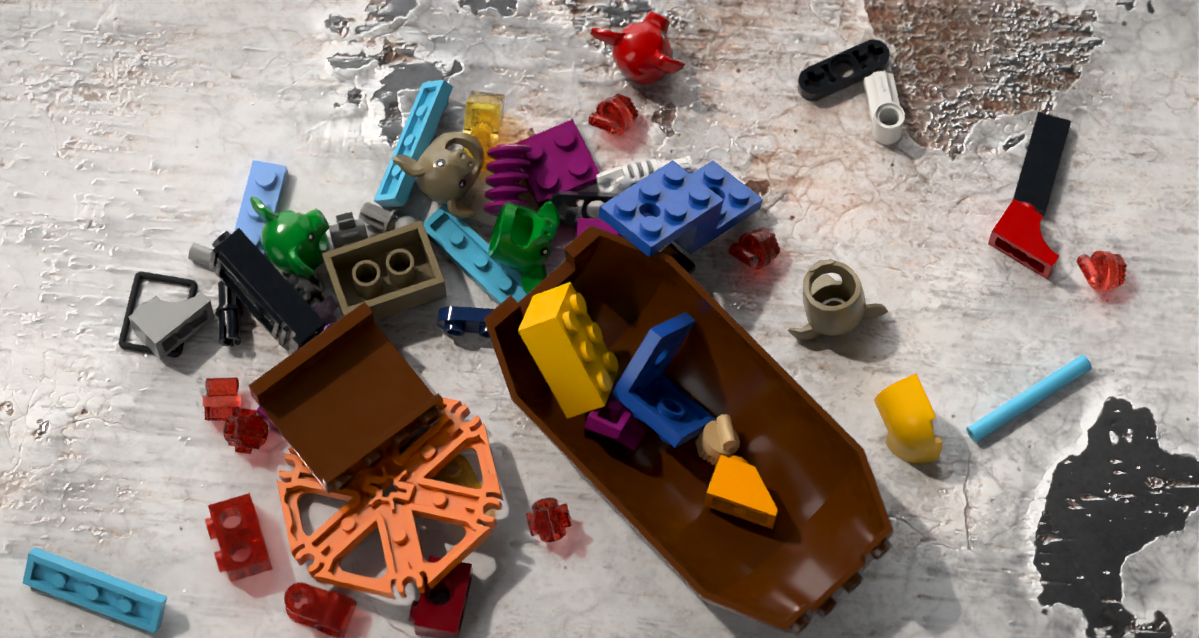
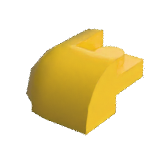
[874,373,943,464]

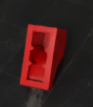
[988,199,1059,279]

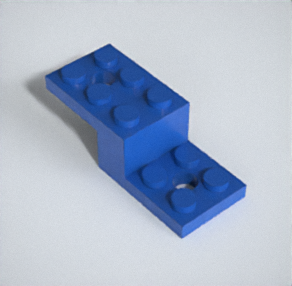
[598,160,763,257]

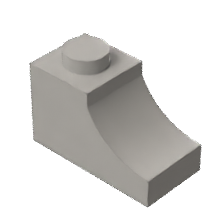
[129,292,215,360]

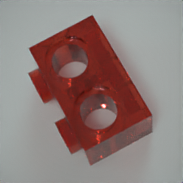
[205,493,273,582]

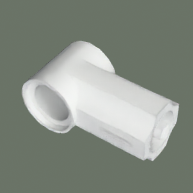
[864,71,905,145]

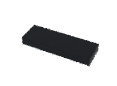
[1013,112,1071,216]

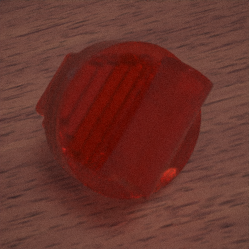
[588,94,639,136]
[728,227,780,270]
[1076,251,1127,290]
[202,377,242,421]

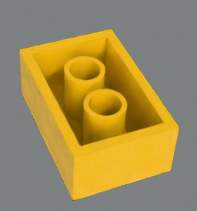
[518,282,619,419]

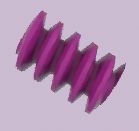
[483,144,532,216]

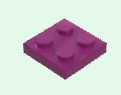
[514,119,600,208]

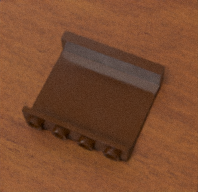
[249,302,444,494]

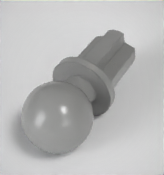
[359,202,418,233]

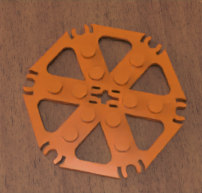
[277,397,504,599]

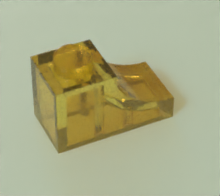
[462,91,505,170]

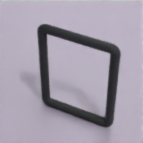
[119,271,197,358]

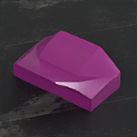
[584,384,646,452]

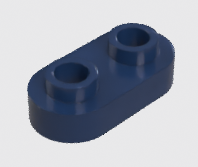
[437,306,494,338]

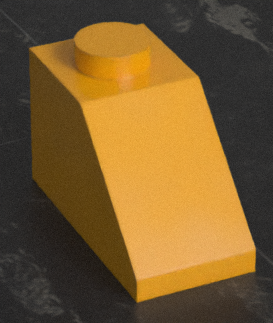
[704,455,778,529]

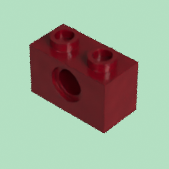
[409,556,473,638]

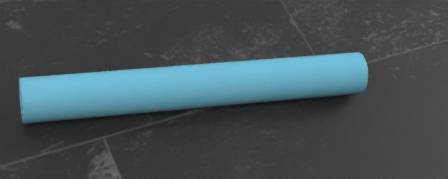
[966,354,1092,443]

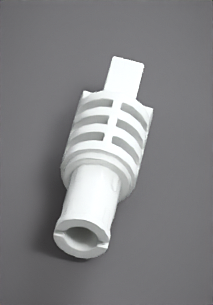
[596,156,693,193]

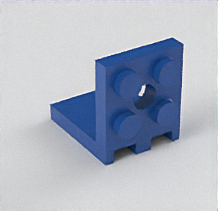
[611,312,716,448]

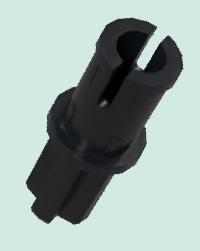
[215,280,243,347]

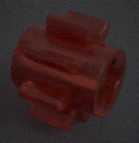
[223,408,268,454]
[526,497,572,542]

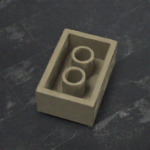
[322,220,447,321]

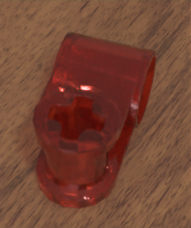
[284,582,357,638]

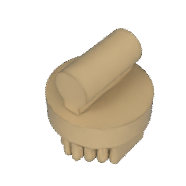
[696,414,740,465]

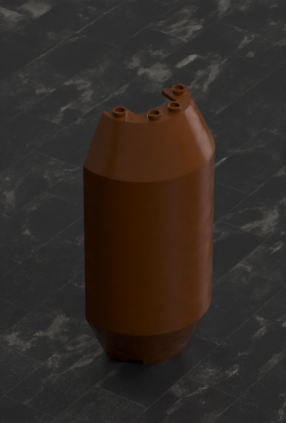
[484,225,893,635]

